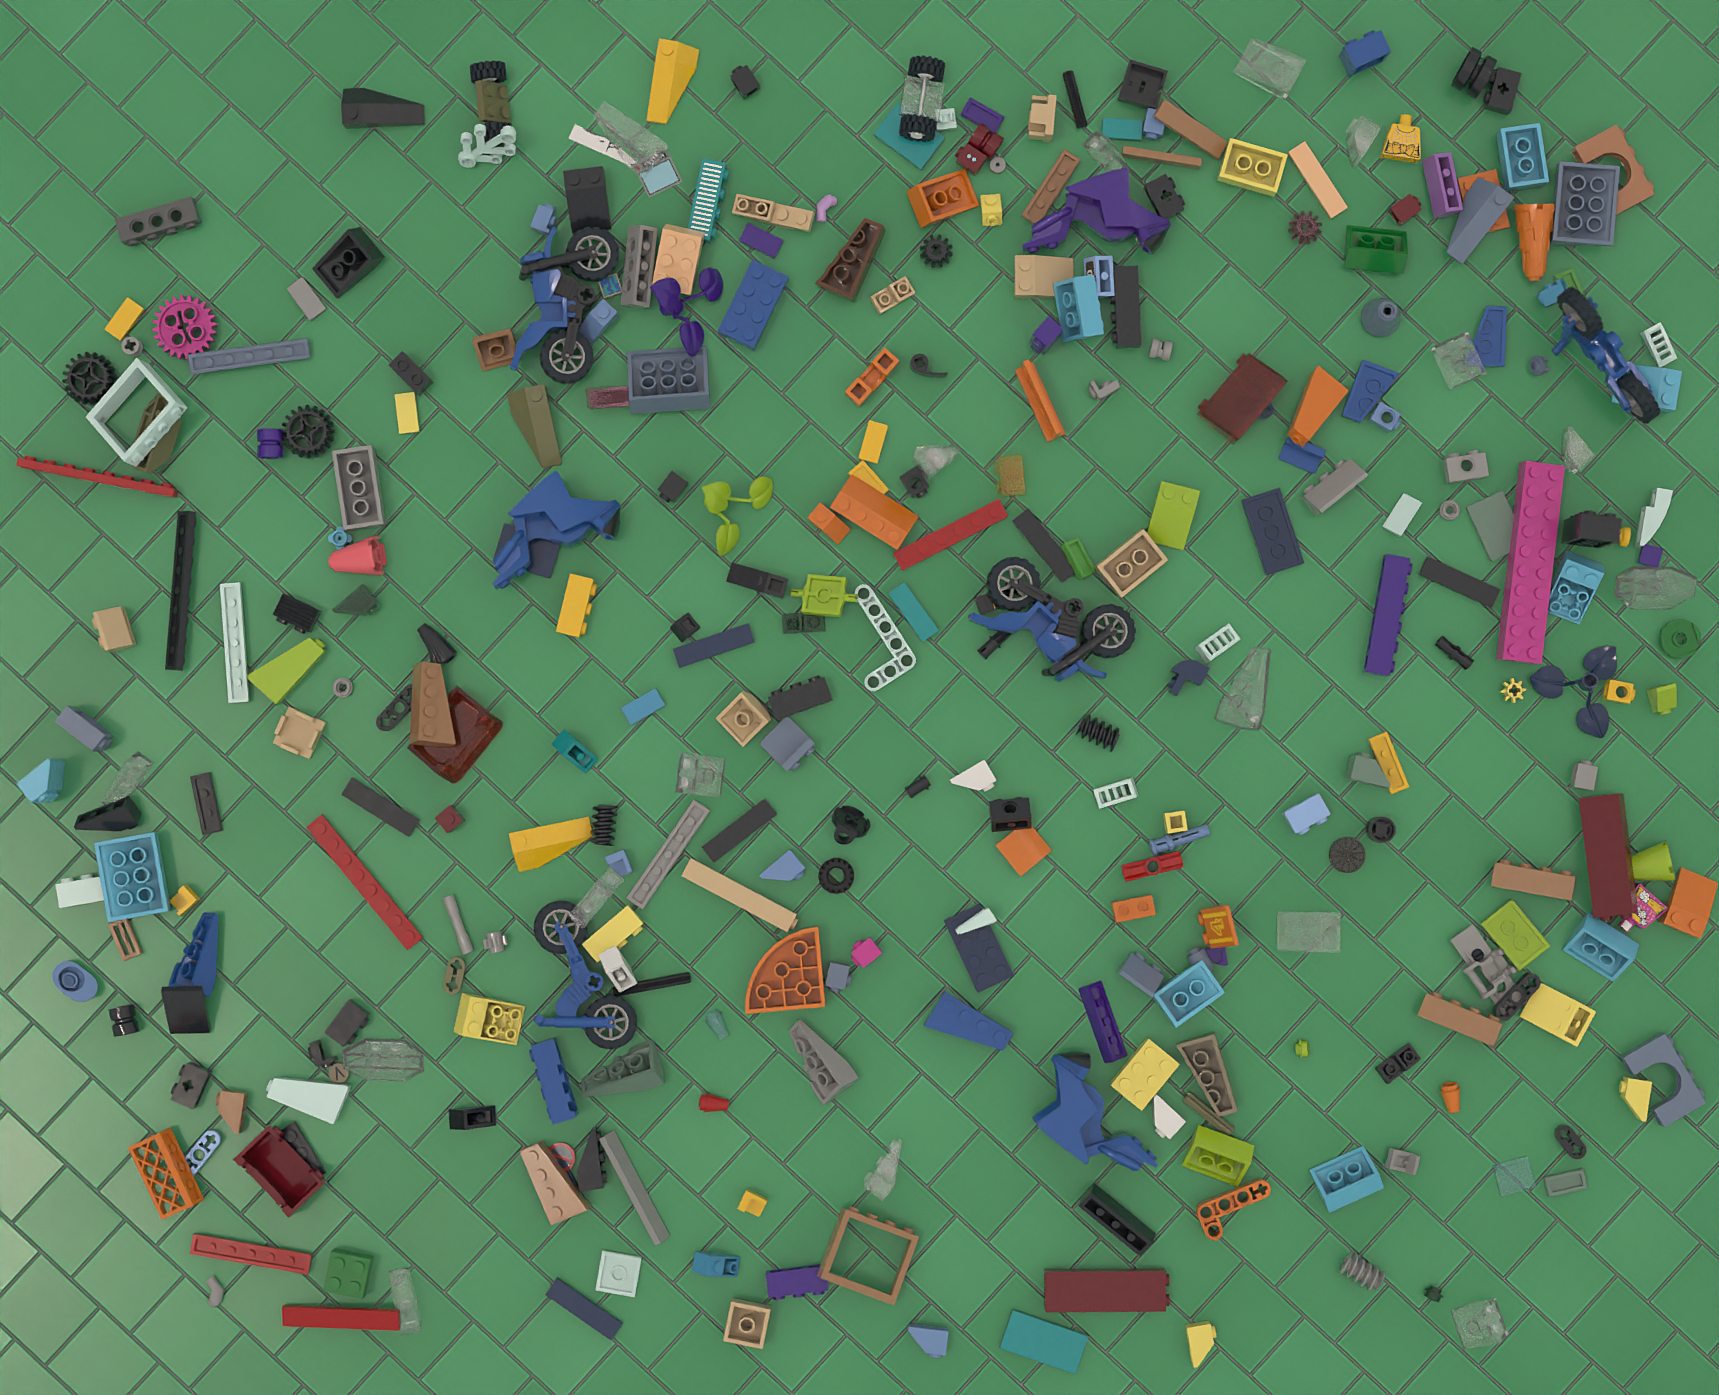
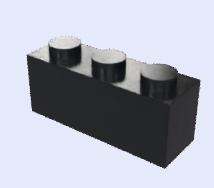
[768,675,832,720]

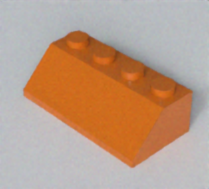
[830,474,919,550]

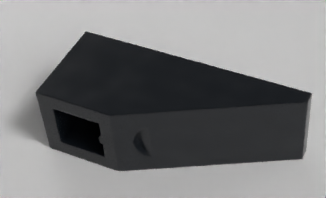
[726,563,789,599]
[577,1126,608,1192]

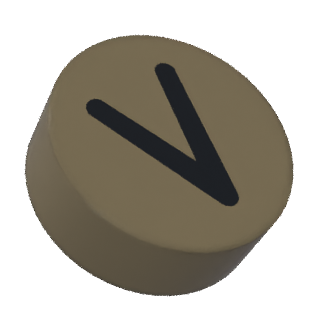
[329,1063,350,1083]

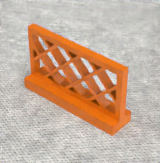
[1014,359,1066,442]
[128,1127,204,1220]

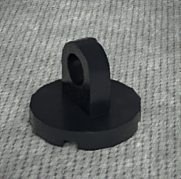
[831,806,871,845]

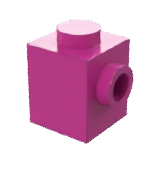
[850,937,882,968]

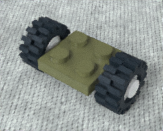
[470,61,512,145]

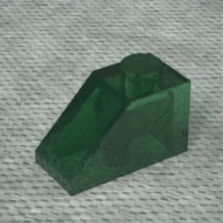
[332,584,380,616]

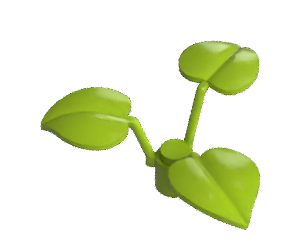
[702,476,773,556]

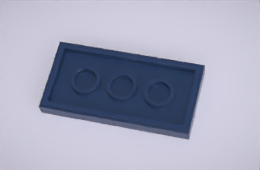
[1241,488,1304,576]

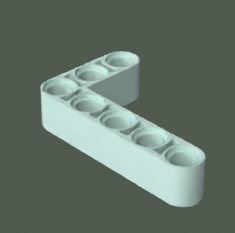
[855,584,916,691]

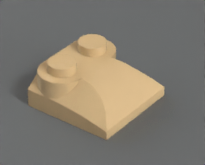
[716,691,771,747]

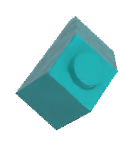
[551,729,598,774]

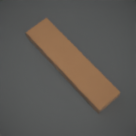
[1153,99,1228,159]
[1121,146,1202,170]
[1021,149,1081,224]

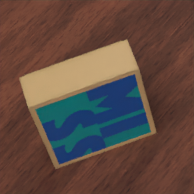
[598,273,622,299]

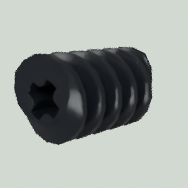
[1075,714,1120,752]
[589,805,618,846]

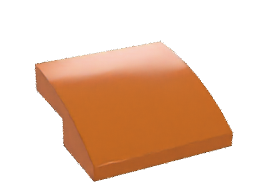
[995,826,1052,877]

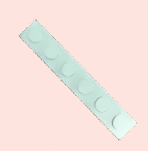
[220,582,250,703]

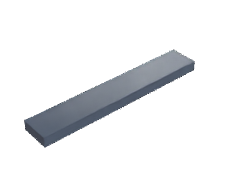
[188,338,311,374]

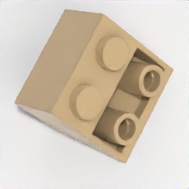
[92,606,137,652]

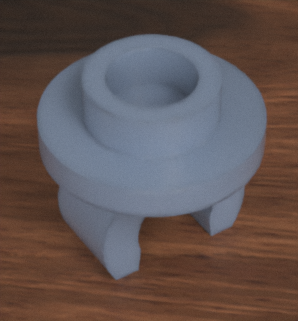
[1529,356,1550,376]

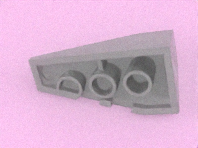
[788,1020,858,1105]

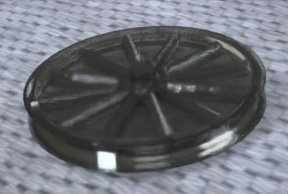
[1329,837,1365,873]

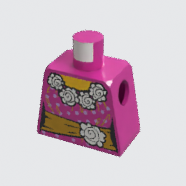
[1618,883,1668,933]

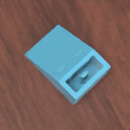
[1548,550,1604,624]

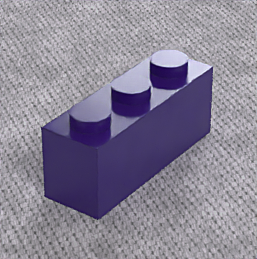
[1029,316,1063,355]
[766,1264,828,1300]

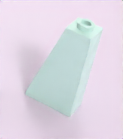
[266,1077,352,1124]

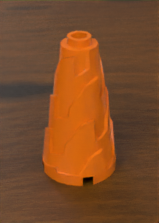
[1514,204,1555,281]

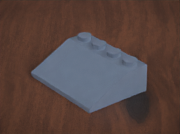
[1550,161,1620,246]
[627,346,710,414]

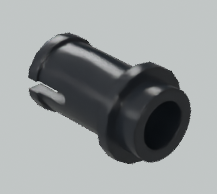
[905,775,931,799]

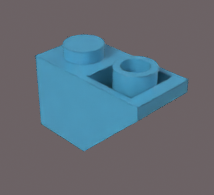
[692,1252,740,1277]

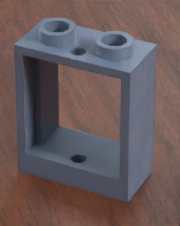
[55,706,114,751]

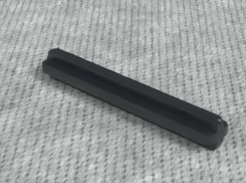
[613,972,691,996]

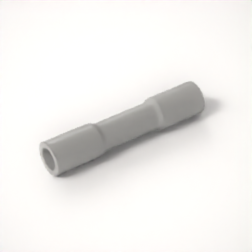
[442,895,474,955]

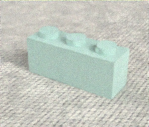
[55,874,104,908]

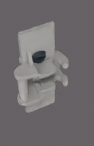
[1450,924,1527,1015]

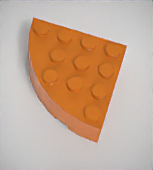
[745,926,825,1014]

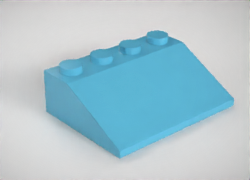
[94,832,171,922]

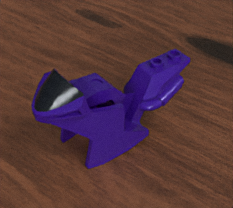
[1022,168,1171,255]

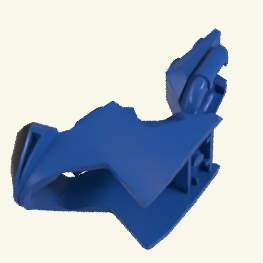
[493,471,621,590]
[1032,1052,1158,1171]

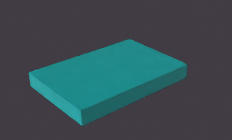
[874,102,945,170]

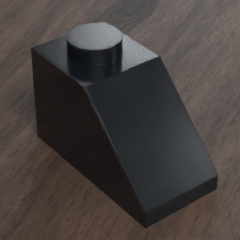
[449,1105,496,1130]

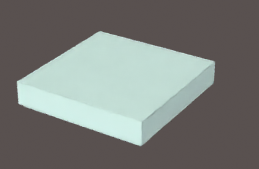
[595,1250,642,1297]

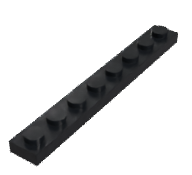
[165,511,196,671]

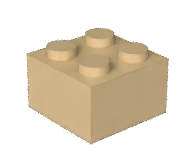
[723,1298,771,1349]

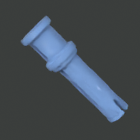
[1148,824,1210,856]

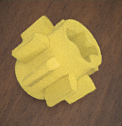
[1499,678,1526,703]

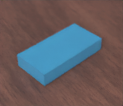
[621,688,666,725]

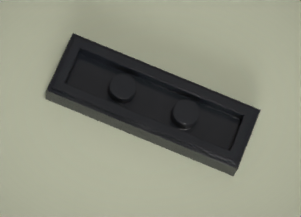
[190,772,223,835]

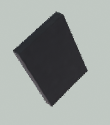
[161,986,211,1034]

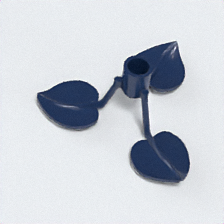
[1530,646,1617,738]

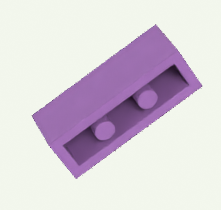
[1422,152,1463,219]

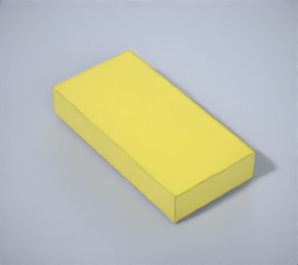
[394,392,420,434]

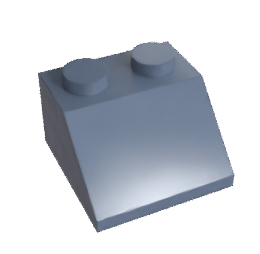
[1116,952,1164,997]

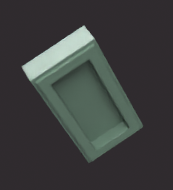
[1543,1168,1588,1197]

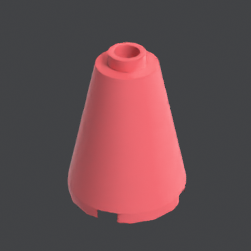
[328,535,387,575]

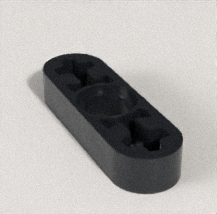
[376,684,412,731]
[1493,972,1541,1021]

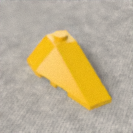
[509,817,593,872]

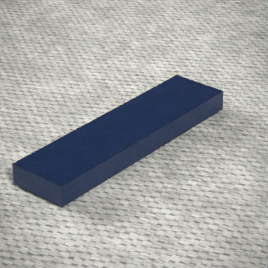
[673,623,754,668]
[545,1277,623,1340]

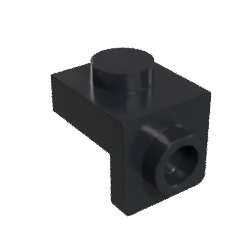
[308,1040,338,1068]

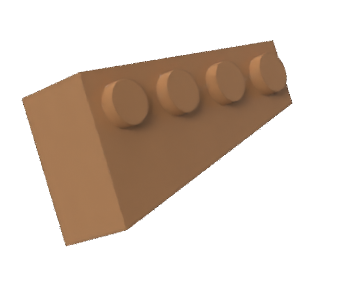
[410,662,456,748]
[1491,859,1576,901]
[1418,991,1503,1047]
[520,1140,591,1225]

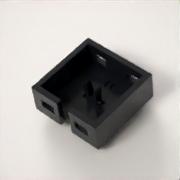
[1117,60,1168,109]

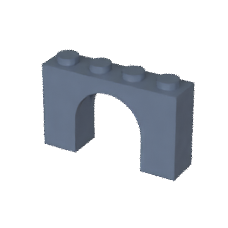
[1619,1032,1706,1127]

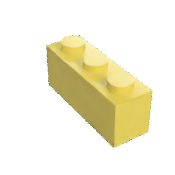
[582,905,644,962]

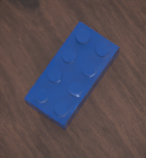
[718,259,789,351]

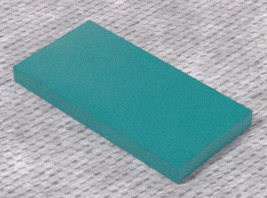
[1000,1309,1088,1374]

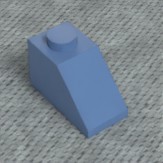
[578,299,619,344]
[759,850,806,881]
[908,1323,948,1358]

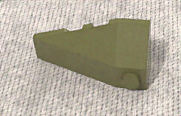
[507,384,562,468]

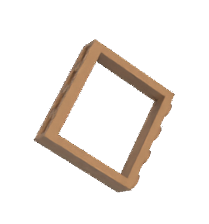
[817,1206,919,1305]

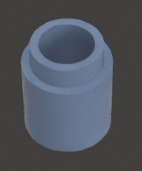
[1186,946,1214,972]

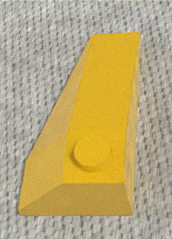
[646,38,699,124]

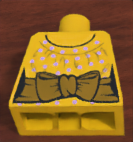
[1380,114,1421,163]

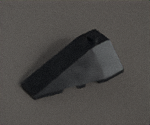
[341,88,425,129]

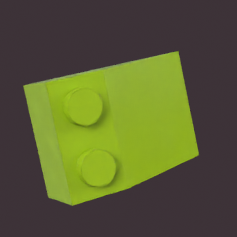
[1147,481,1200,550]

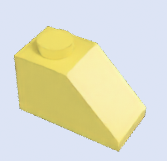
[1619,1077,1652,1122]
[1185,1321,1216,1368]

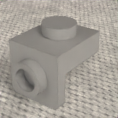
[1385,1148,1420,1175]

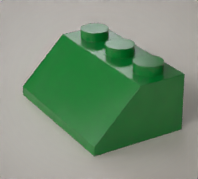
[1344,225,1408,274]

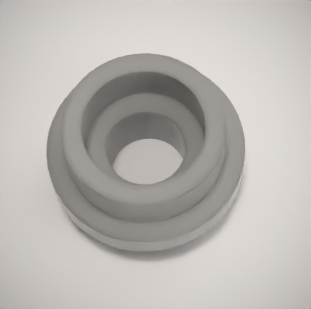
[1440,500,1460,520]
[333,678,353,698]

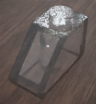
[1083,131,1128,172]
[1561,426,1596,473]

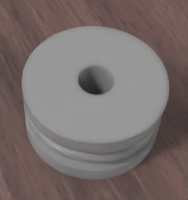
[990,157,1006,174]

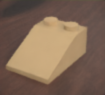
[1014,255,1074,299]

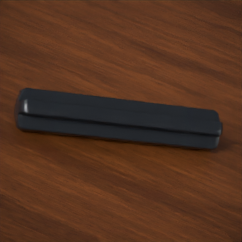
[1063,70,1087,129]

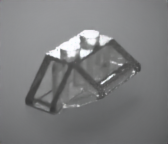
[1614,566,1697,609]
[342,1038,424,1081]

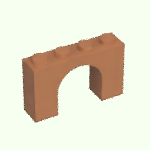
[1571,124,1654,215]

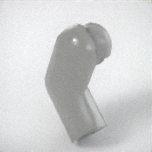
[206,1275,224,1307]

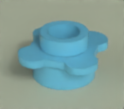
[328,527,352,550]

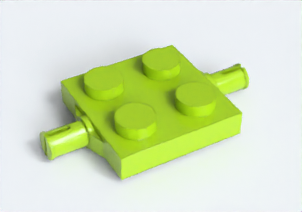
[791,574,858,618]

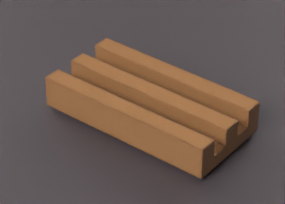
[108,918,143,961]

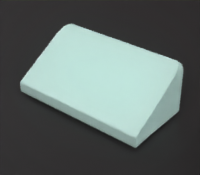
[1382,493,1422,537]

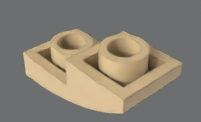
[869,276,916,315]

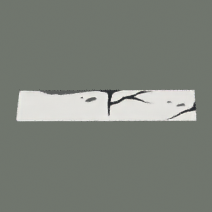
[569,124,638,167]

